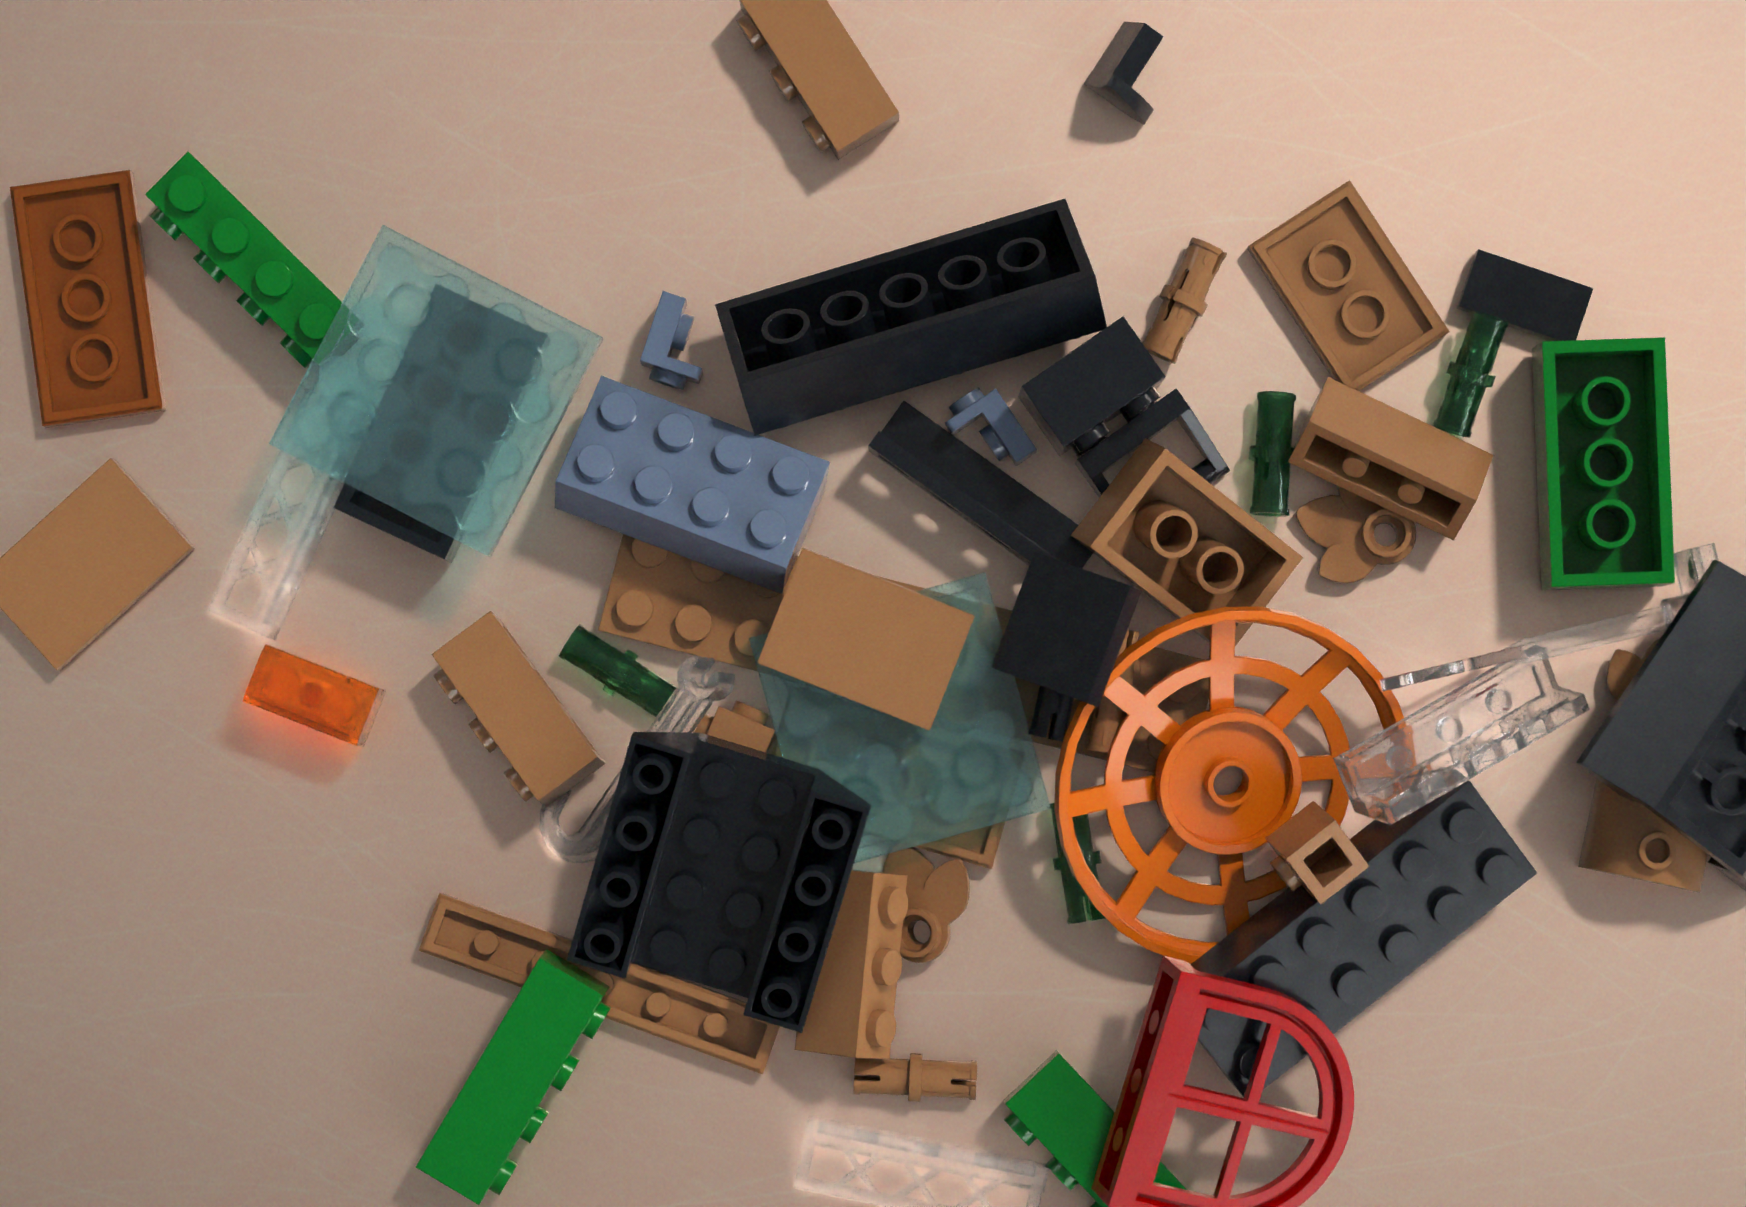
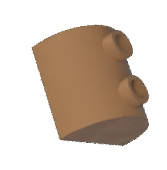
[1578,778,1708,893]

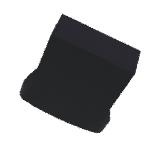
[1084,21,1164,124]

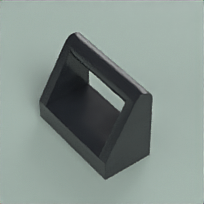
[1075,388,1230,498]

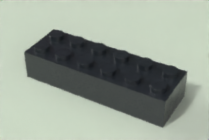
[715,199,1107,436]
[1191,763,1537,1097]

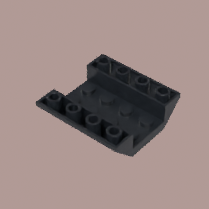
[1576,560,1746,891]
[567,732,871,1033]

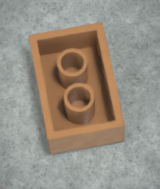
[1071,438,1303,646]

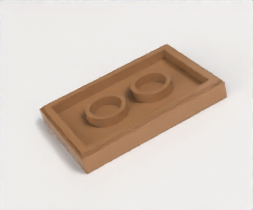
[1247,180,1450,391]
[0,458,195,671]
[757,548,975,731]

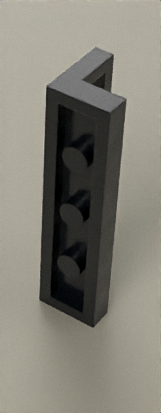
[868,401,1093,568]

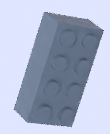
[555,376,830,594]

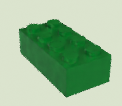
[1532,337,1675,590]

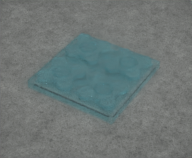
[269,225,603,558]
[749,572,1051,863]

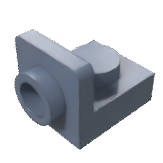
[640,291,703,390]
[945,387,1037,466]

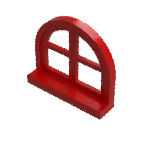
[1091,955,1354,1207]

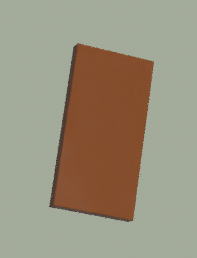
[10,170,166,428]

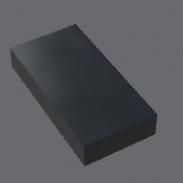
[1457,249,1593,341]

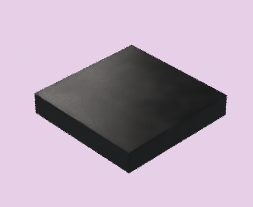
[991,552,1142,707]

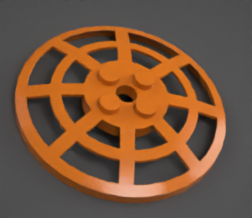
[1054,606,1415,964]

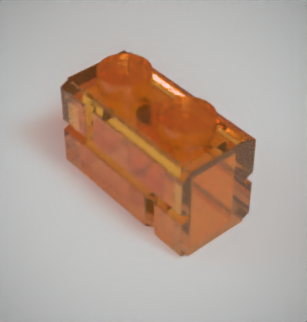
[243,644,386,747]

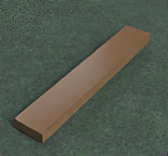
[419,893,780,1074]

